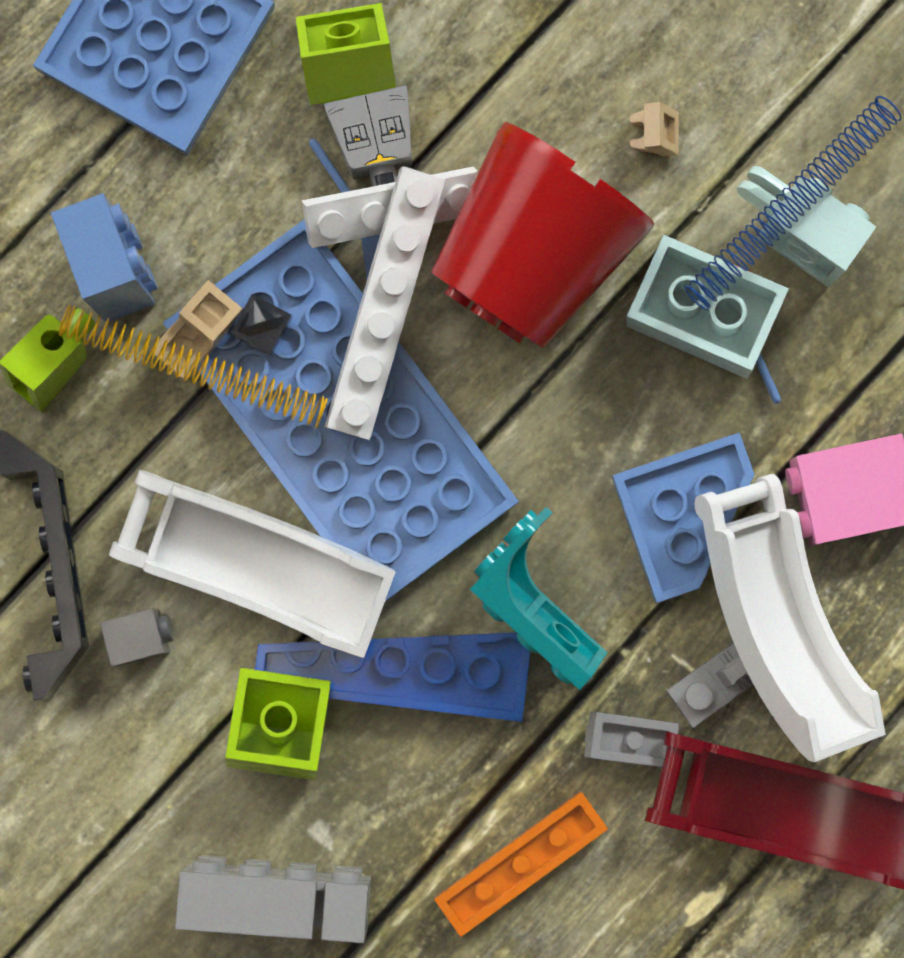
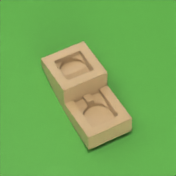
[149,280,243,383]

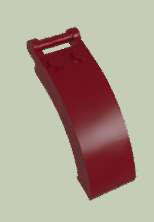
[644,731,904,889]

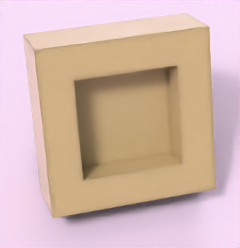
[630,102,679,157]

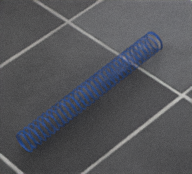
[684,96,902,311]

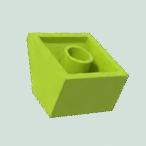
[296,3,396,105]
[225,668,331,780]

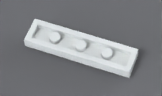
[302,166,478,248]

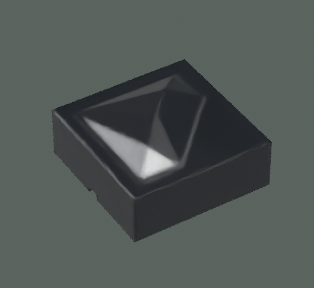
[231,294,293,356]

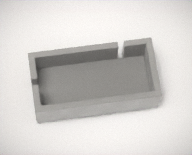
[175,856,371,943]

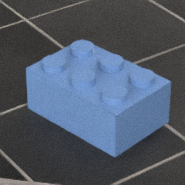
[51,193,158,322]

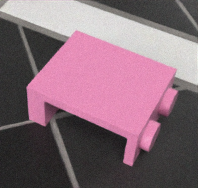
[785,433,904,547]

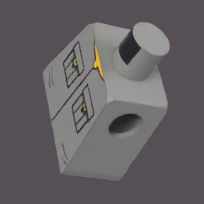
[324,85,412,187]

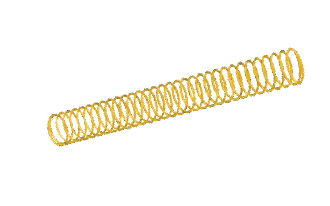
[58,304,328,429]

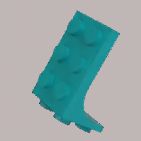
[470,507,608,690]

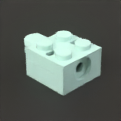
[737,166,876,288]

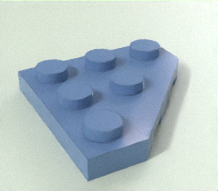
[612,432,755,603]

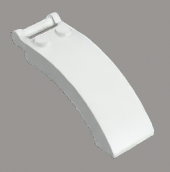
[109,470,395,658]
[694,474,886,762]

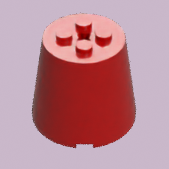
[430,122,655,349]

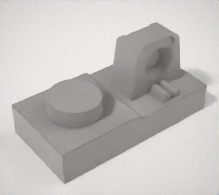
[665,642,753,728]
[584,711,679,767]

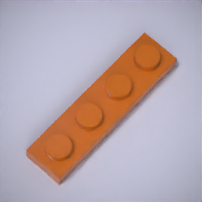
[434,791,608,937]

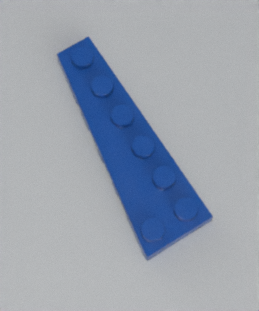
[255,632,530,722]

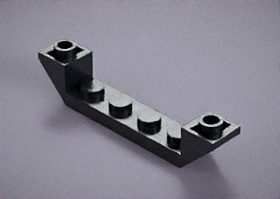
[0,430,89,701]

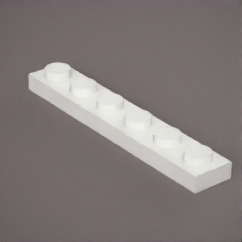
[324,166,446,440]

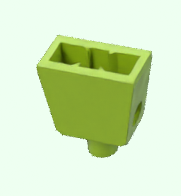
[0,307,96,413]

